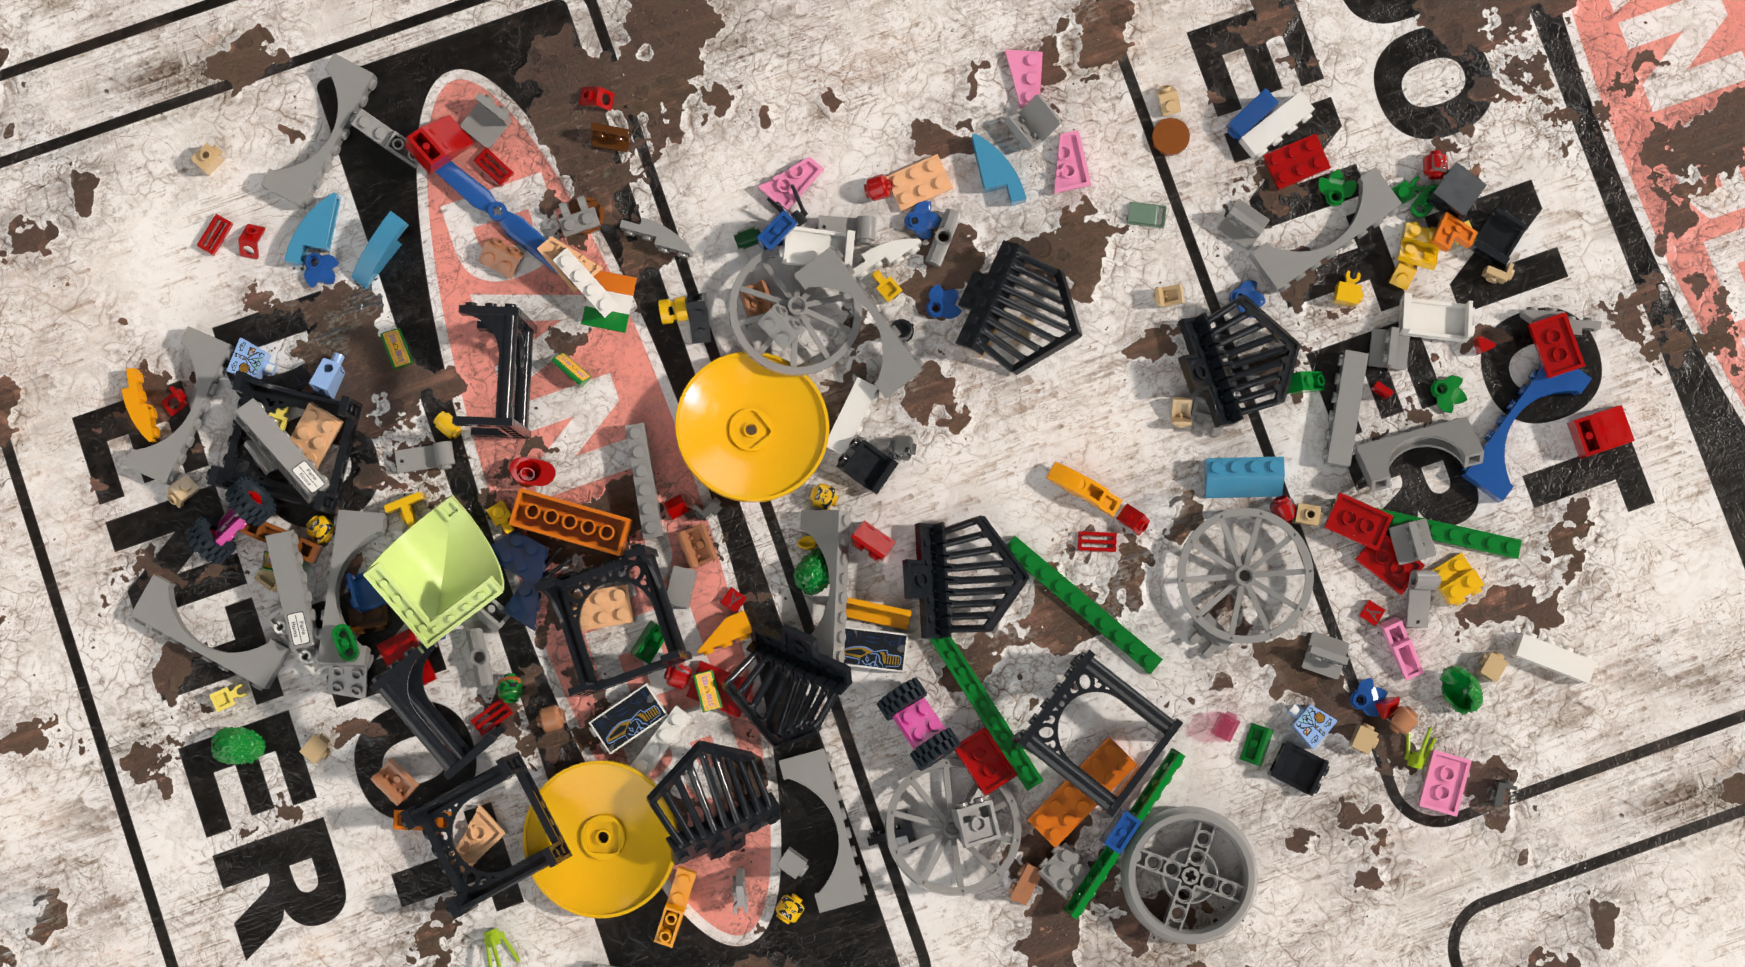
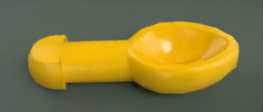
[797,536,818,550]

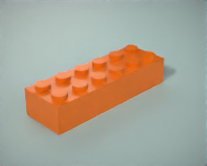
[508,487,633,557]
[1026,736,1138,848]

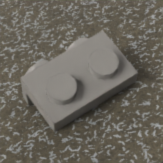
[757,303,804,350]

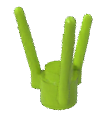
[1404,727,1436,770]
[483,928,520,967]

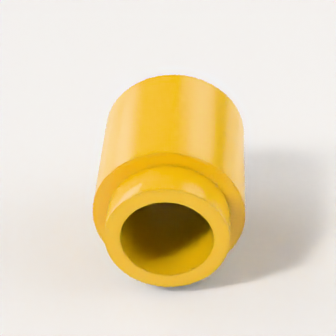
[433,411,462,439]

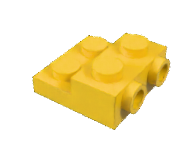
[1397,222,1440,271]
[1431,552,1485,606]

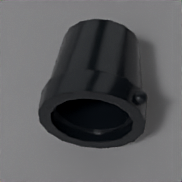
[891,319,914,342]

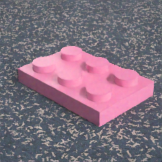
[1417,749,1472,817]

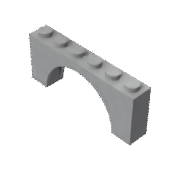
[1355,417,1484,492]

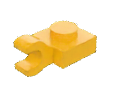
[871,269,903,303]
[486,500,515,534]

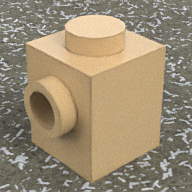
[190,143,225,176]
[1292,503,1323,527]
[1476,651,1509,682]
[1348,723,1379,755]
[299,733,334,764]

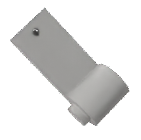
[818,215,876,245]
[394,441,455,474]
[1405,570,1441,628]

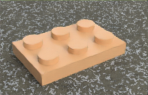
[886,154,953,212]
[291,402,344,470]
[571,584,635,631]

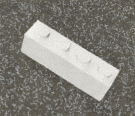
[1239,91,1315,159]
[552,247,619,318]
[826,377,880,455]
[1511,631,1597,683]
[630,705,693,776]

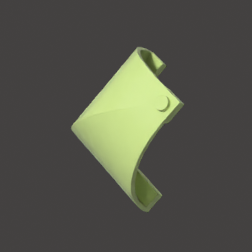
[363,494,504,649]

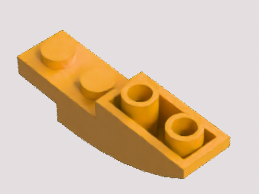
[121,368,160,444]
[1046,461,1123,517]
[654,866,697,948]

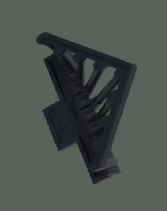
[955,240,1083,375]
[1178,295,1301,428]
[902,515,1029,640]
[722,623,852,749]
[646,740,780,866]

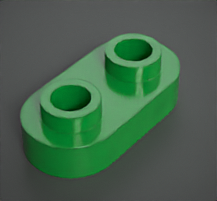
[1410,184,1438,219]
[332,624,360,662]

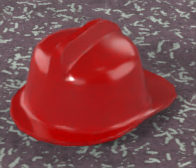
[509,457,556,488]

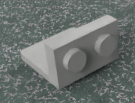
[461,92,512,149]
[1005,94,1061,151]
[328,654,374,699]

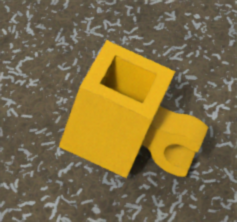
[1332,271,1364,307]

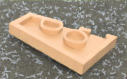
[537,236,603,292]
[453,805,506,874]

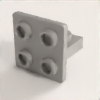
[1218,199,1270,250]
[1368,327,1410,371]
[1389,519,1436,565]
[1301,631,1350,679]

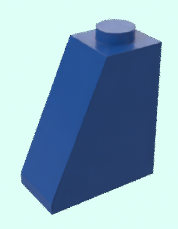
[1226,88,1279,141]

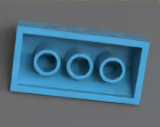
[1204,456,1285,498]

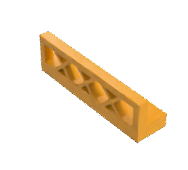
[846,597,912,630]

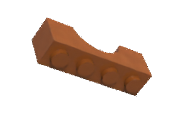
[240,521,324,564]

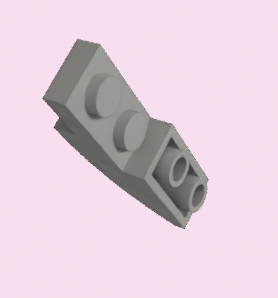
[350,108,419,168]
[620,217,694,258]
[1520,307,1602,338]

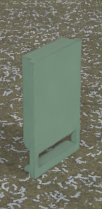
[1127,202,1167,228]

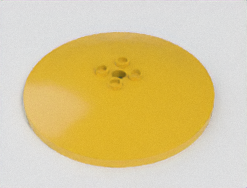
[675,352,829,503]
[523,760,678,918]

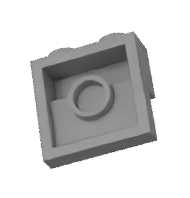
[951,796,1001,848]
[1037,843,1090,899]

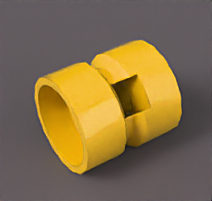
[658,296,689,325]

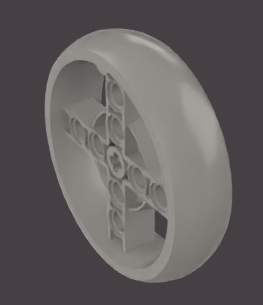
[1121,806,1258,945]

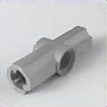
[925,208,962,267]
[466,627,495,688]

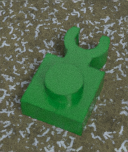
[1392,176,1426,205]

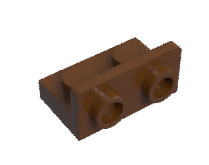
[590,122,632,153]
[348,604,391,635]

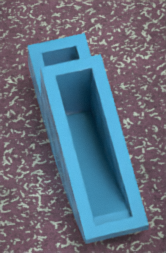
[971,133,1027,206]
[284,193,341,267]
[351,211,409,289]

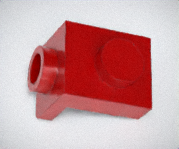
[1116,503,1150,536]

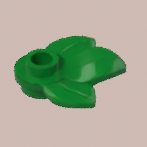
[1318,169,1357,207]
[1430,375,1467,413]

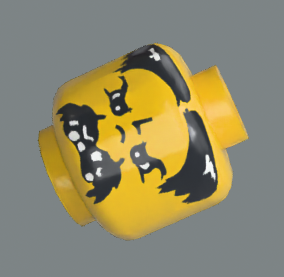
[809,483,839,510]
[306,515,335,544]
[775,894,804,924]

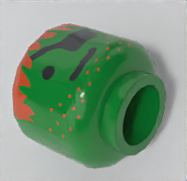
[497,673,523,703]

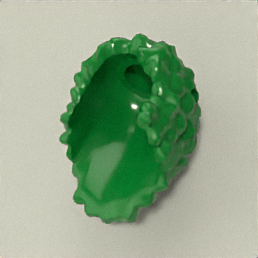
[793,548,830,596]
[1439,665,1483,715]
[211,727,266,765]

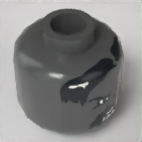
[889,435,917,461]

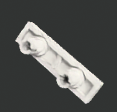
[265,607,329,678]

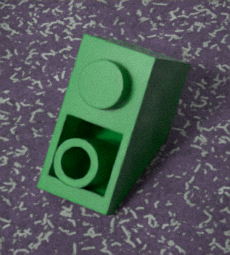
[1287,371,1325,395]

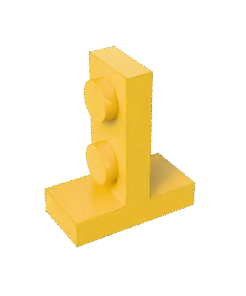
[384,491,426,528]

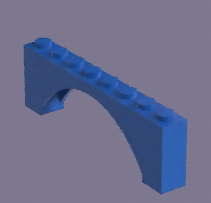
[1460,361,1592,503]

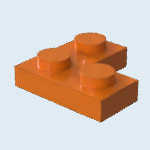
[1430,211,1477,253]

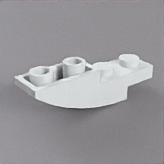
[853,239,922,280]

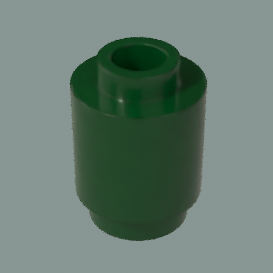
[733,226,761,249]

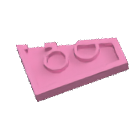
[1005,49,1043,108]
[1054,130,1091,194]
[758,157,824,210]

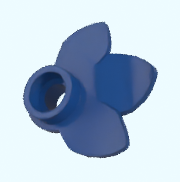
[904,201,942,239]
[304,252,339,288]
[1229,280,1266,318]
[926,284,962,319]
[1350,678,1388,716]

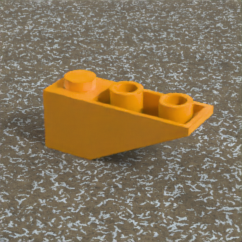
[698,611,752,656]

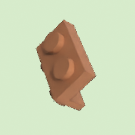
[478,237,525,279]
[739,280,775,325]
[677,523,718,569]
[370,758,419,806]
[1008,862,1041,905]

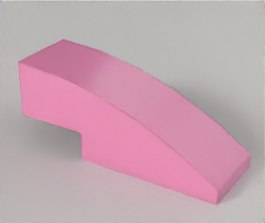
[1379,616,1424,681]

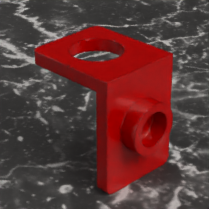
[579,86,615,111]
[238,224,265,259]
[161,386,190,416]

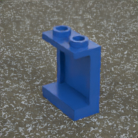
[757,210,798,258]
[345,572,388,613]
[1100,808,1142,854]

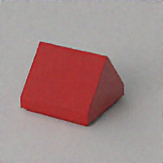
[1473,336,1496,355]
[663,494,689,520]
[1375,697,1400,720]

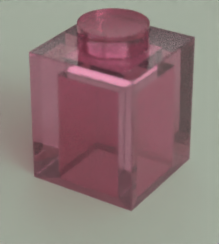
[1210,711,1241,742]

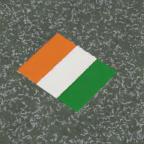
[581,271,637,333]

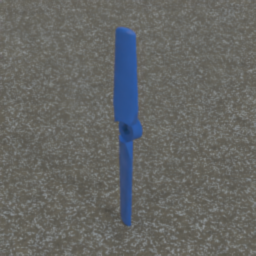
[435,161,558,274]

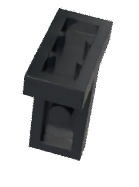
[686,293,711,344]
[867,809,918,850]

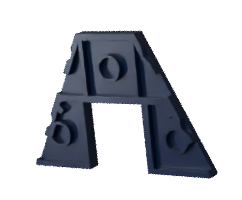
[491,530,548,631]

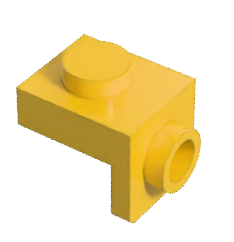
[1389,261,1417,291]

